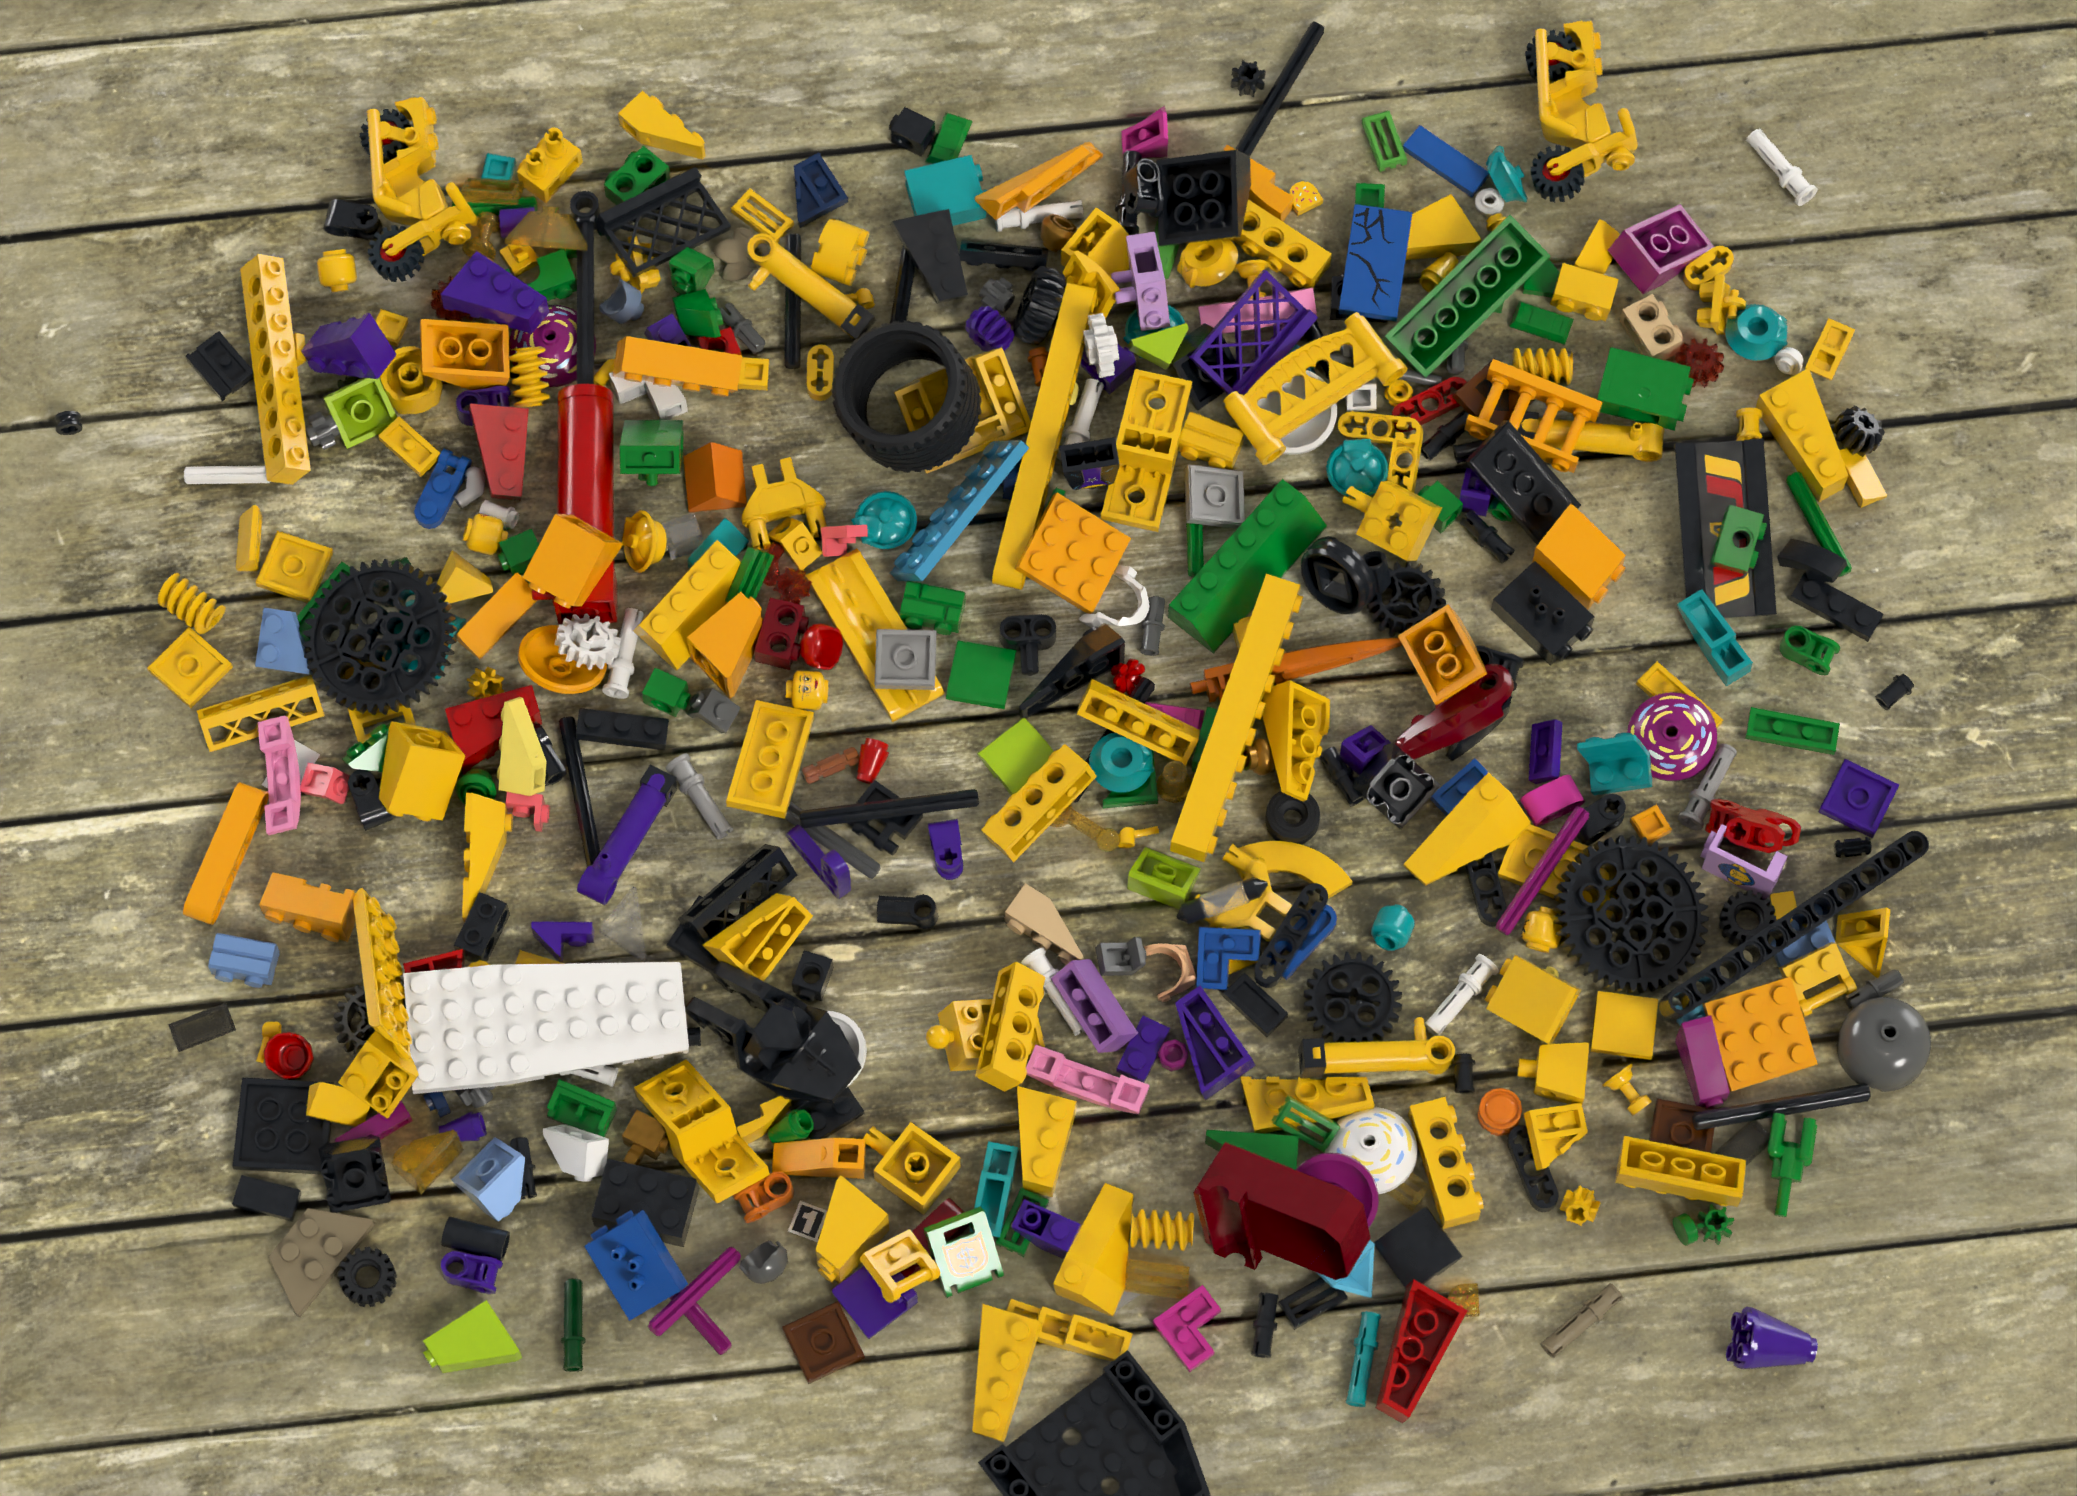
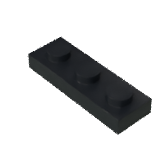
[959,240,1049,271]
[1790,572,1883,642]
[576,708,669,750]

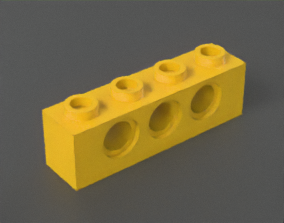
[1228,199,1332,288]
[1077,679,1200,766]
[981,744,1097,863]
[975,961,1045,1092]
[1408,1097,1484,1229]

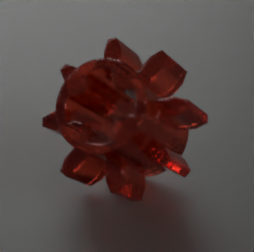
[773,567,812,604]

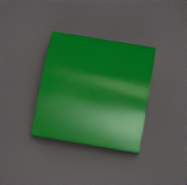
[946,640,1016,710]

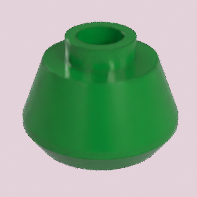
[455,769,497,804]

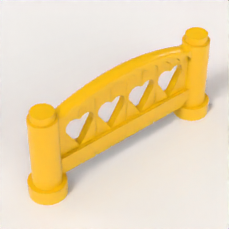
[1223,312,1407,465]

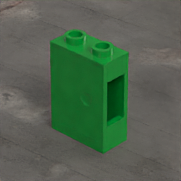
[1597,347,1694,431]
[620,420,684,486]

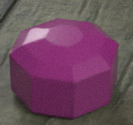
[1158,1039,1188,1072]

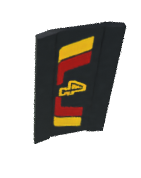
[1674,438,1777,618]

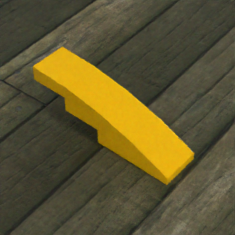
[1006,1299,1133,1361]

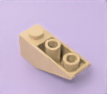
[1005,883,1084,965]

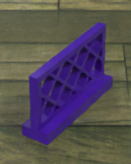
[1189,270,1318,397]

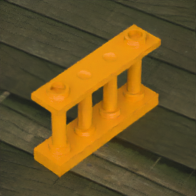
[1464,359,1603,473]

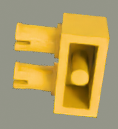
[517,127,583,203]

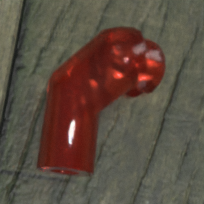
[763,542,785,586]

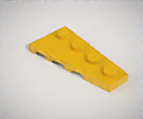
[1240,1076,1374,1134]
[972,1303,1043,1442]

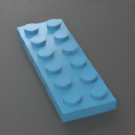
[890,440,1029,581]

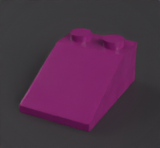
[1608,204,1714,294]

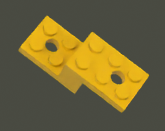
[1101,369,1192,532]
[634,1059,770,1204]

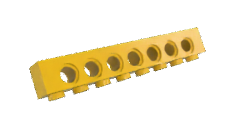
[240,254,311,485]

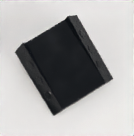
[1353,742,1440,829]
[318,1134,391,1213]

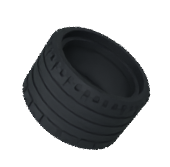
[832,321,982,473]

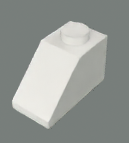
[543,1124,609,1182]

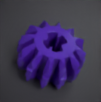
[965,306,1015,352]

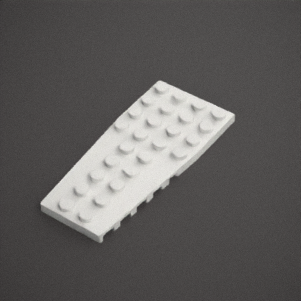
[403,962,689,1094]

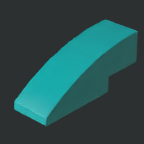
[1677,589,1753,686]
[969,1141,1019,1238]

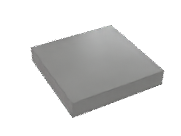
[1185,464,1245,529]
[875,629,937,690]

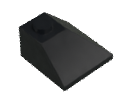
[1172,323,1237,410]

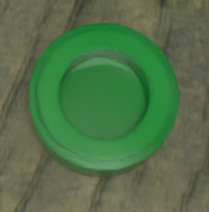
[1673,1213,1698,1246]

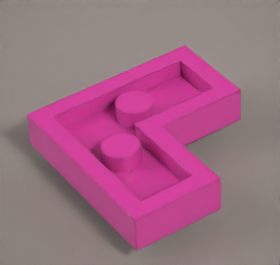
[1152,1285,1221,1372]

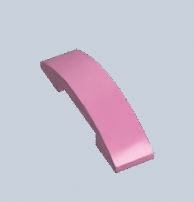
[1198,287,1317,334]
[258,715,301,835]
[1026,1045,1150,1114]

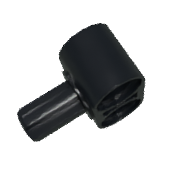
[1000,614,1056,676]

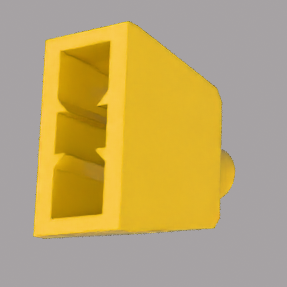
[1517,1042,1589,1104]

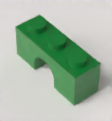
[505,249,577,301]

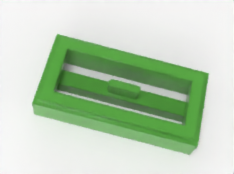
[1361,111,1407,172]

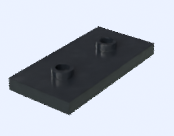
[1465,420,1581,545]

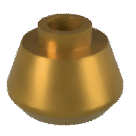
[1040,214,1077,252]

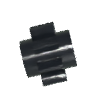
[1231,60,1266,97]

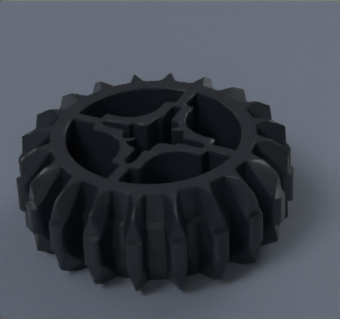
[1013,266,1066,345]
[1366,561,1446,638]

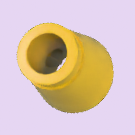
[1419,252,1459,292]

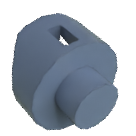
[599,279,644,324]

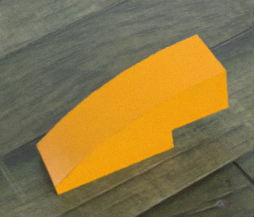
[1224,144,1294,222]

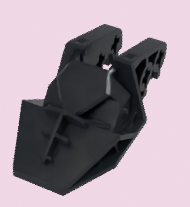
[685,961,862,1103]

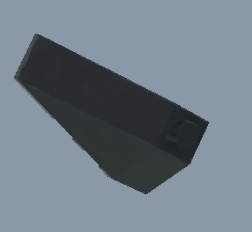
[1019,624,1125,719]

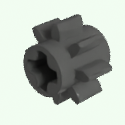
[979,277,1015,313]
[305,411,340,450]
[455,1086,496,1108]

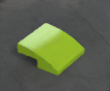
[977,718,1054,795]

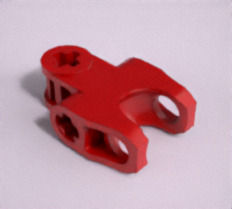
[1705,799,1801,853]

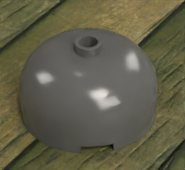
[1836,997,1931,1092]

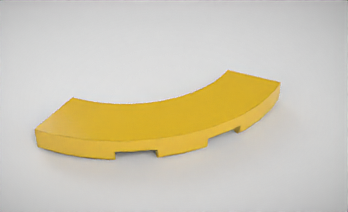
[1229,841,1353,899]

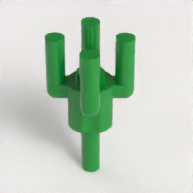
[1767,1113,1818,1217]

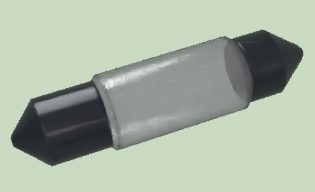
[1176,877,1268,924]

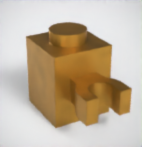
[622,1110,670,1166]

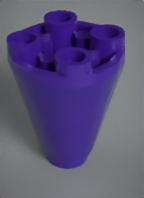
[1726,1306,1818,1369]

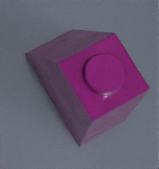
[1675,1015,1730,1109]

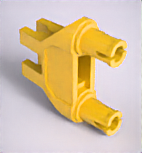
[741,457,827,550]
[1195,844,1293,943]

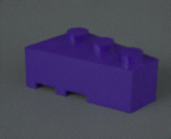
[441,251,549,334]
[301,312,397,379]
[1175,985,1256,1101]

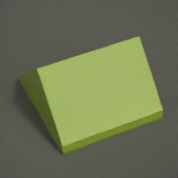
[323,378,397,449]
[1127,847,1201,909]

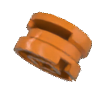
[1477,1088,1522,1136]

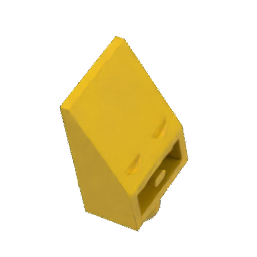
[926,999,1045,1071]

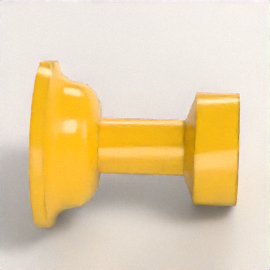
[1234,260,1268,299]
[1602,1064,1652,1116]

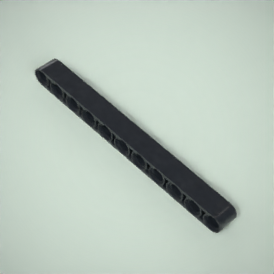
[1659,831,1929,1020]

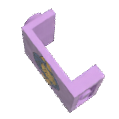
[1700,824,1788,900]

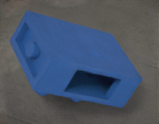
[584,1210,688,1321]

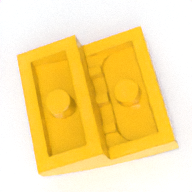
[1061,251,1121,319]

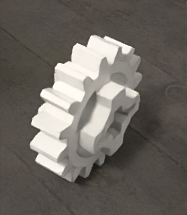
[1083,313,1119,378]
[555,614,621,670]

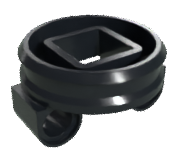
[1301,536,1391,614]

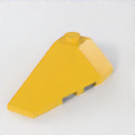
[1403,772,1531,886]

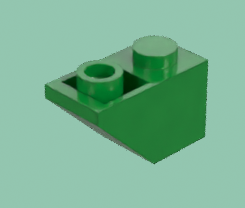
[669,247,715,295]
[672,289,724,338]
[342,723,390,772]

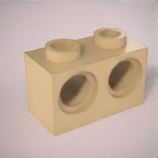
[1620,294,1683,360]

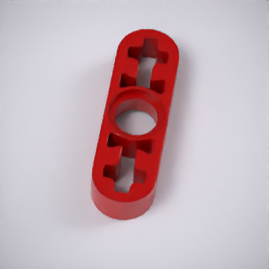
[1392,377,1467,432]

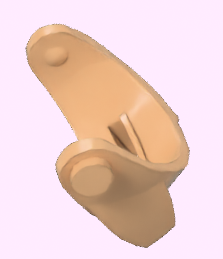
[1144,943,1197,1002]

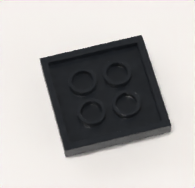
[232,1077,335,1175]

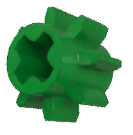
[1696,1204,1734,1245]

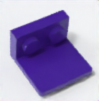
[832,1266,918,1339]

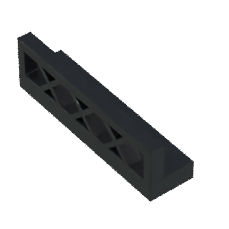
[678,844,798,950]

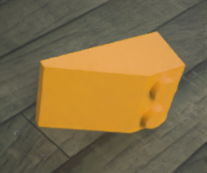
[420,319,510,390]
[1398,604,1487,705]

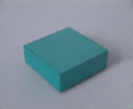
[481,153,516,188]

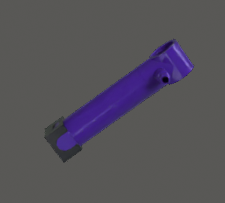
[577,764,677,905]

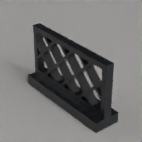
[595,167,731,278]

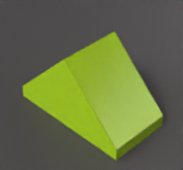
[1127,323,1189,370]

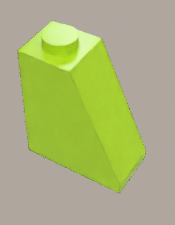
[422,1300,522,1373]

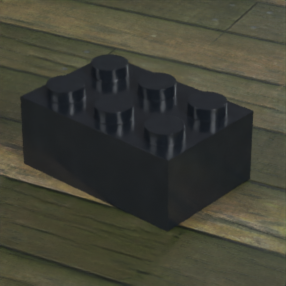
[591,1158,699,1247]

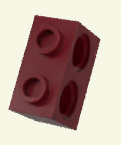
[754,597,809,670]

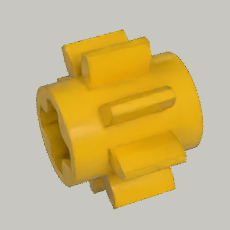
[466,666,504,700]
[1560,1186,1601,1226]

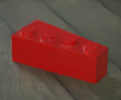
[1375,1279,1468,1424]

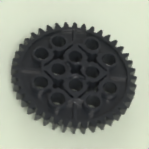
[303,559,457,715]
[1553,835,1709,994]

